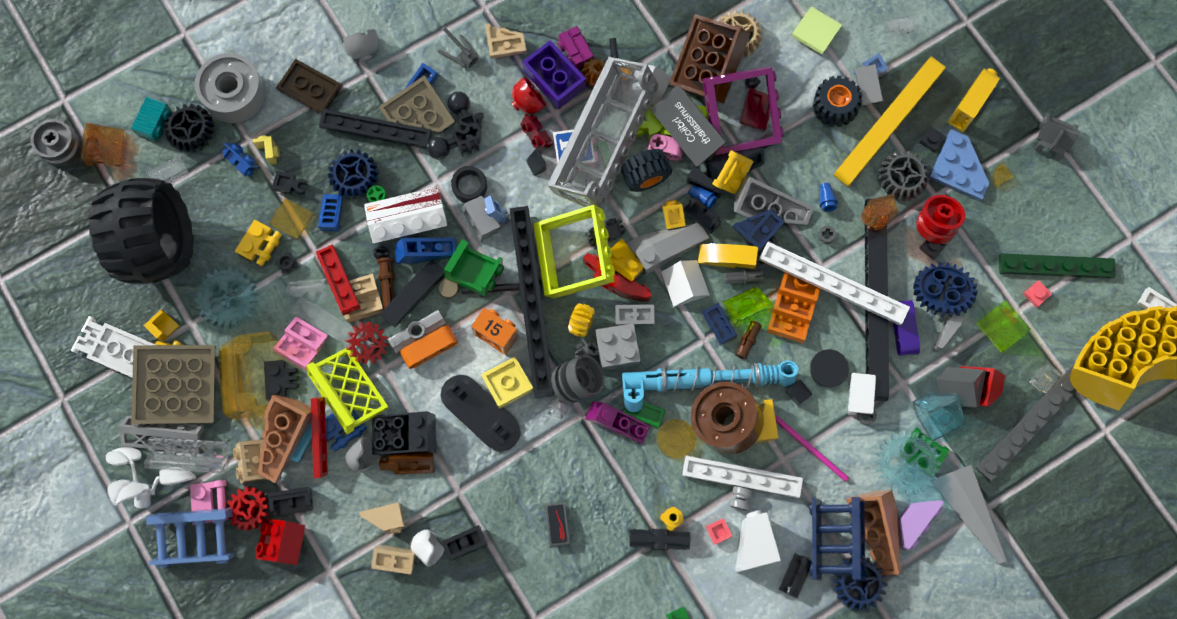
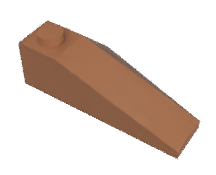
[258,395,311,483]
[846,490,901,575]

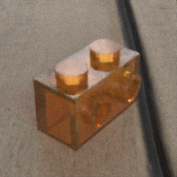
[861,194,898,230]

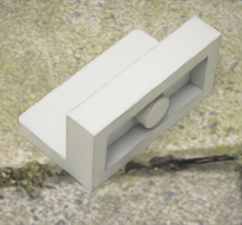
[848,373,876,415]

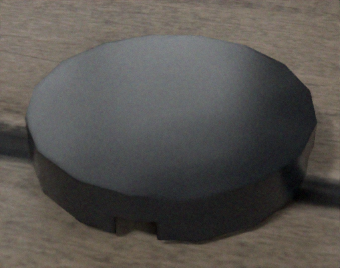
[810,349,849,388]

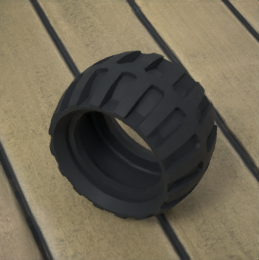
[89,178,194,284]

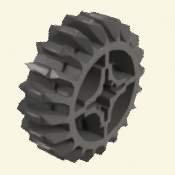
[878,151,930,200]

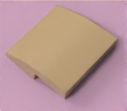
[345,274,384,323]

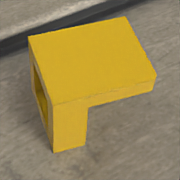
[144,310,179,342]

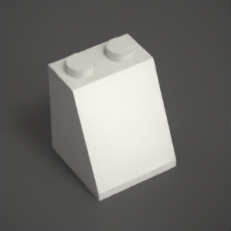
[735,510,781,572]

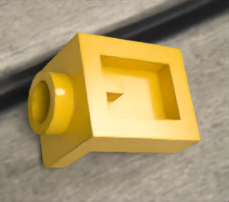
[661,199,686,229]

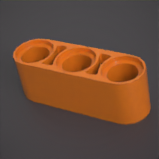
[400,325,458,369]

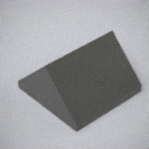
[936,367,986,409]

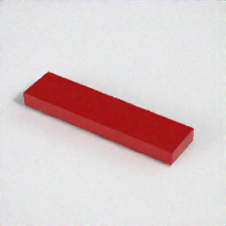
[316,244,361,316]
[310,397,328,478]

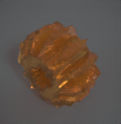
[581,57,605,87]

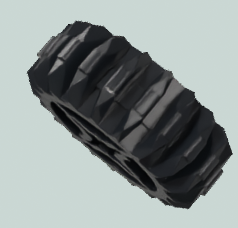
[163,103,215,153]

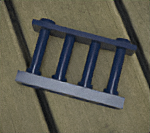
[809,497,866,581]

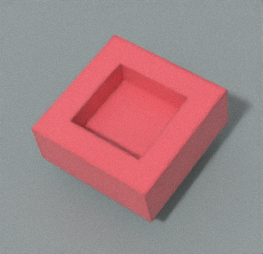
[1023,280,1052,308]
[705,518,732,545]

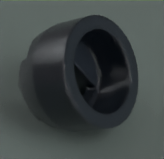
[745,77,761,89]
[373,246,389,260]

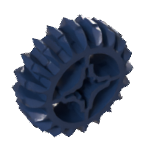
[328,149,379,199]
[832,557,888,611]

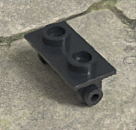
[683,197,721,234]
[585,218,626,247]
[779,553,812,598]

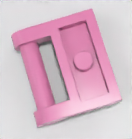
[190,480,228,525]

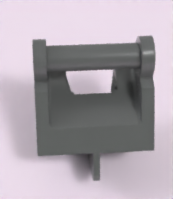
[1034,112,1079,160]

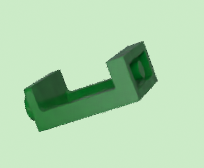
[444,240,504,297]

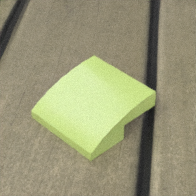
[792,6,842,54]

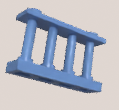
[146,508,235,568]

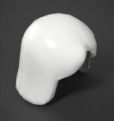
[411,530,445,567]

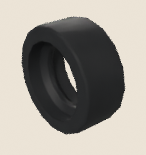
[451,166,487,203]

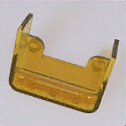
[218,331,278,419]

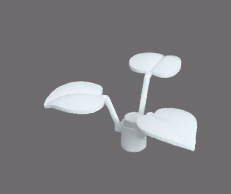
[106,447,196,508]

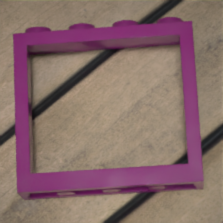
[702,67,784,155]

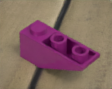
[585,401,650,444]

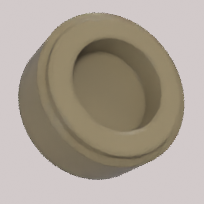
[439,279,458,299]

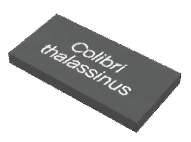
[650,85,727,167]

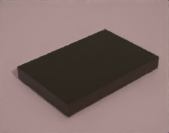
[276,58,343,115]

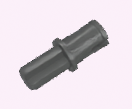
[724,269,763,284]

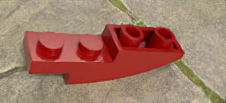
[583,252,652,302]

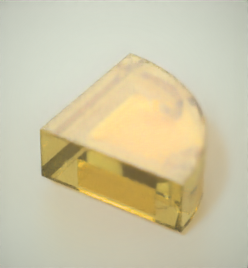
[993,162,1013,188]

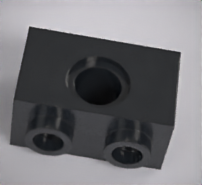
[441,525,488,561]

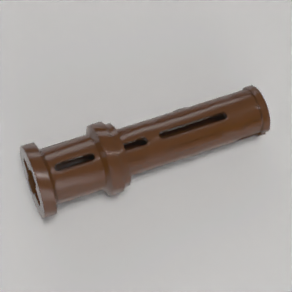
[377,257,395,309]

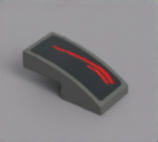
[545,502,570,548]

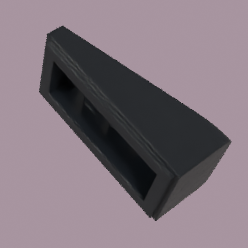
[686,165,723,198]

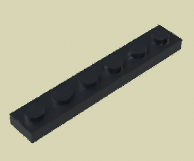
[319,109,432,149]

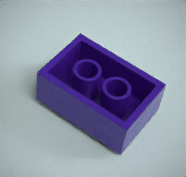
[522,40,586,110]

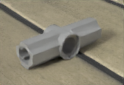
[388,310,447,354]

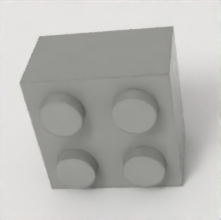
[595,323,640,372]

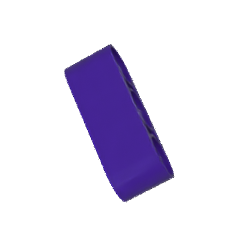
[893,300,920,356]

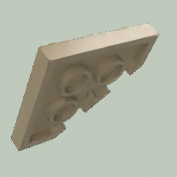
[379,76,456,133]

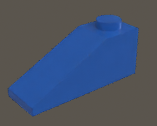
[394,238,457,264]

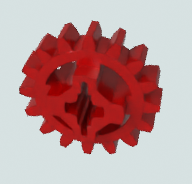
[345,322,389,364]
[227,487,270,531]

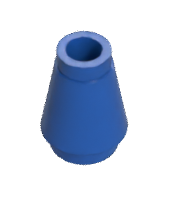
[820,183,838,212]
[688,185,717,210]

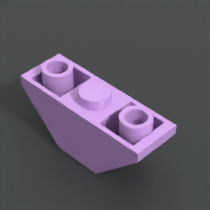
[898,500,944,551]

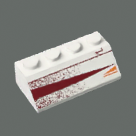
[364,187,447,243]

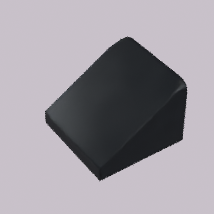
[526,149,546,176]
[785,380,813,407]

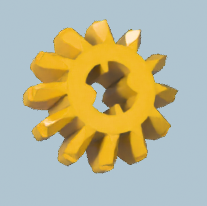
[568,303,595,337]

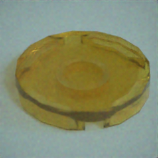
[657,419,696,459]

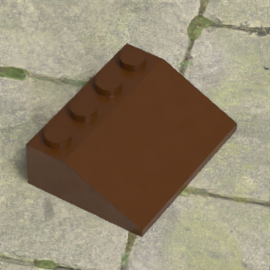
[669,14,750,104]

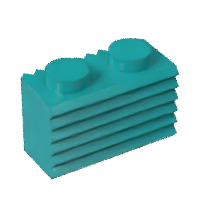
[131,96,171,142]

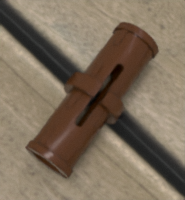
[735,320,762,360]

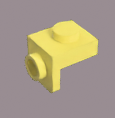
[253,135,280,165]

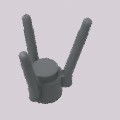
[437,27,478,68]

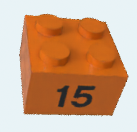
[471,308,518,356]

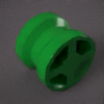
[367,185,388,203]

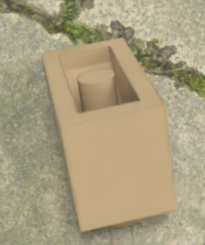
[359,502,406,535]

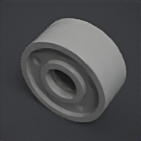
[195,53,266,123]

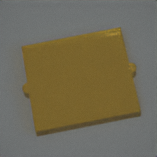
[269,198,314,240]

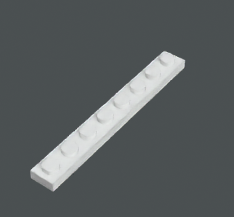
[759,242,910,326]

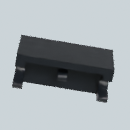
[268,487,314,517]

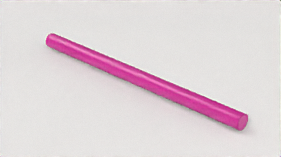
[775,415,849,482]

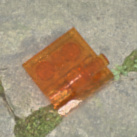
[81,123,125,167]

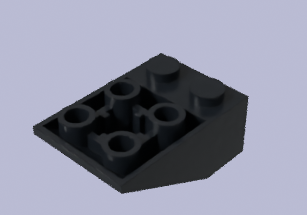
[372,411,436,455]

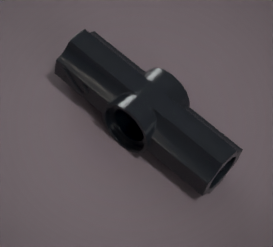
[629,529,691,550]

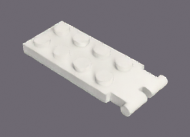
[71,316,155,378]

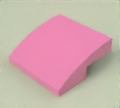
[273,317,328,371]

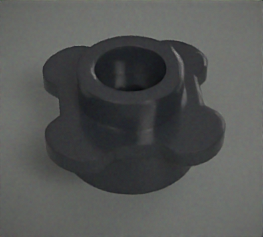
[275,252,298,275]

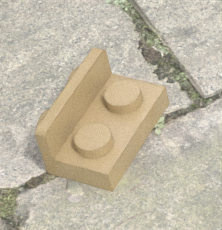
[233,439,266,484]

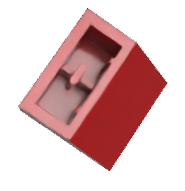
[256,519,306,565]

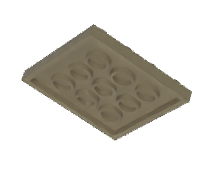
[131,345,216,425]

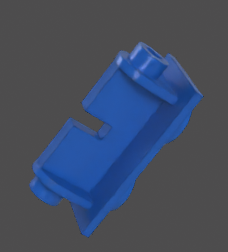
[222,143,261,177]

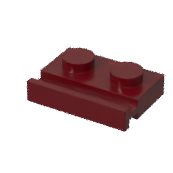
[739,88,770,132]

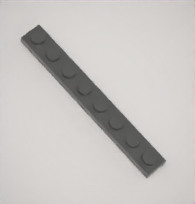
[975,362,1077,482]

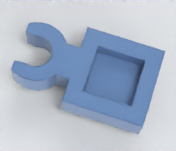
[853,53,888,75]
[484,195,510,224]

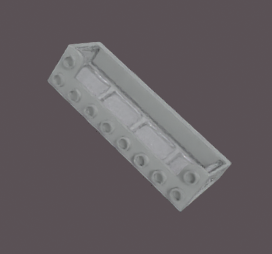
[548,57,659,208]

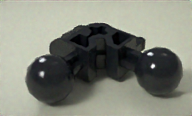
[427,91,484,160]

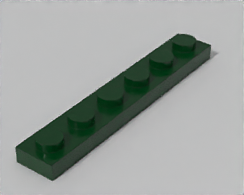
[999,253,1116,279]

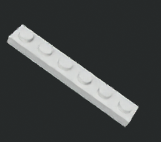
[682,456,803,498]

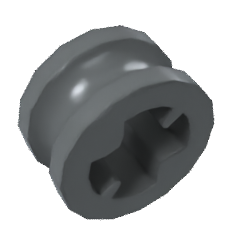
[818,226,836,244]
[857,409,877,425]

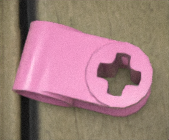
[648,134,683,161]

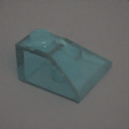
[912,393,966,441]

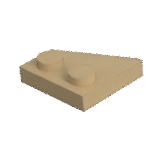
[485,24,526,59]

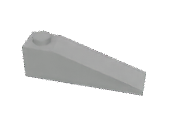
[734,177,814,225]
[626,223,709,276]

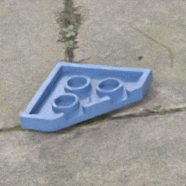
[929,129,989,201]

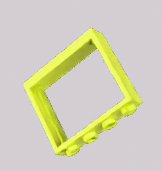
[533,205,615,299]

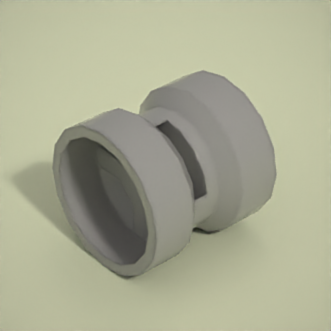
[729,487,753,511]

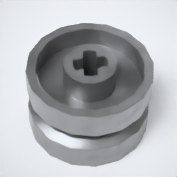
[31,119,82,167]

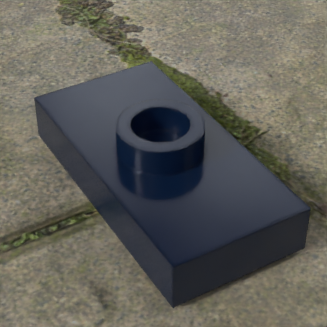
[701,303,738,346]

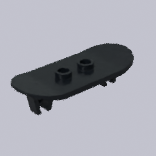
[440,375,521,451]

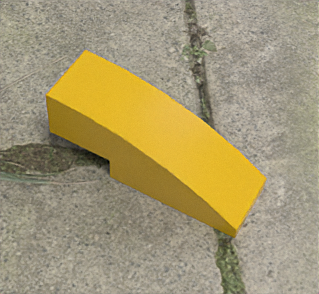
[698,244,758,269]

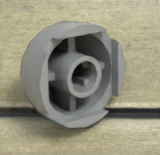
[341,29,379,62]

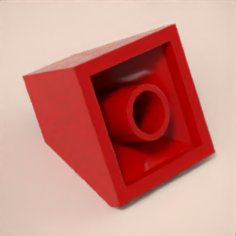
[959,366,1005,407]

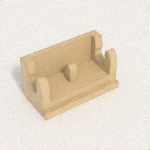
[371,545,416,574]

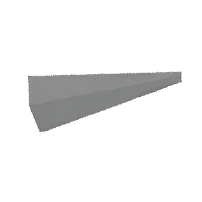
[929,465,1007,564]

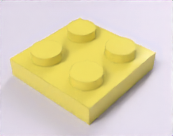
[481,357,534,409]

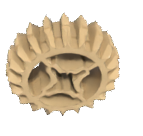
[720,10,762,57]

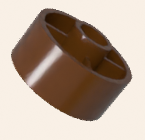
[691,382,764,455]

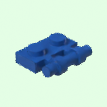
[326,402,367,452]

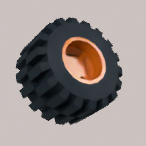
[813,76,862,127]
[621,149,672,192]

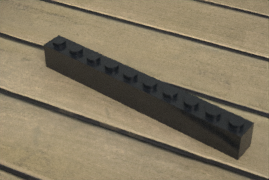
[509,206,554,399]

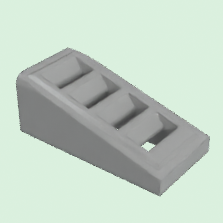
[933,313,965,352]

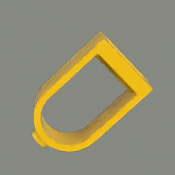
[947,68,1000,132]

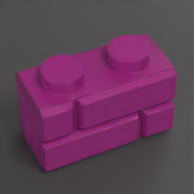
[557,26,594,70]

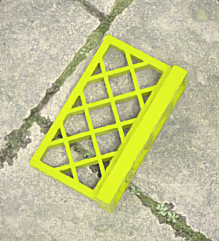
[306,348,388,435]

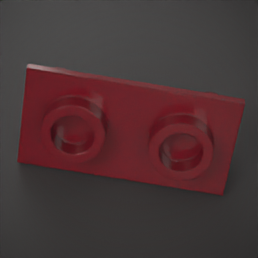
[520,114,553,153]

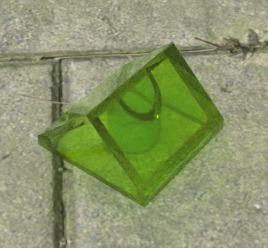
[722,286,773,328]
[976,300,1031,353]

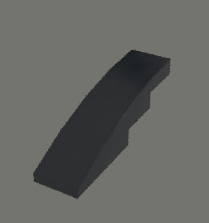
[380,259,444,328]

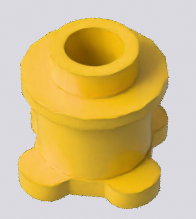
[660,507,684,531]

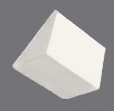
[661,260,710,307]

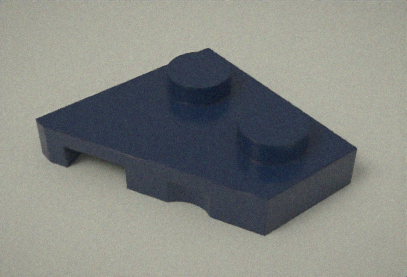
[732,209,785,251]

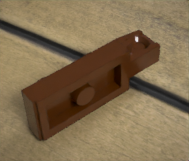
[379,453,435,475]

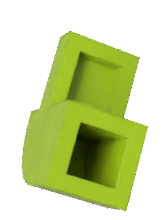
[636,106,664,141]

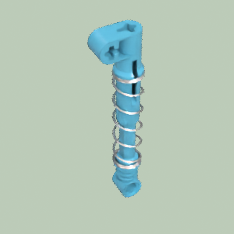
[622,360,798,412]

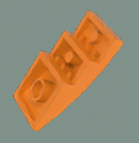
[767,272,820,344]

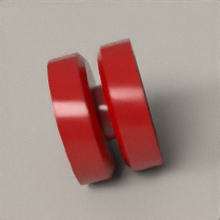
[916,195,966,244]

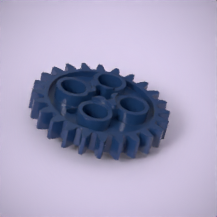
[913,262,978,318]

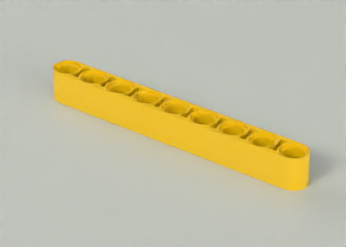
[833,56,946,187]

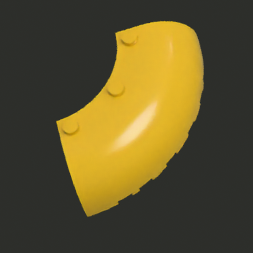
[1070,306,1177,411]

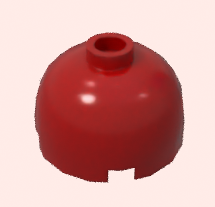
[512,77,546,114]

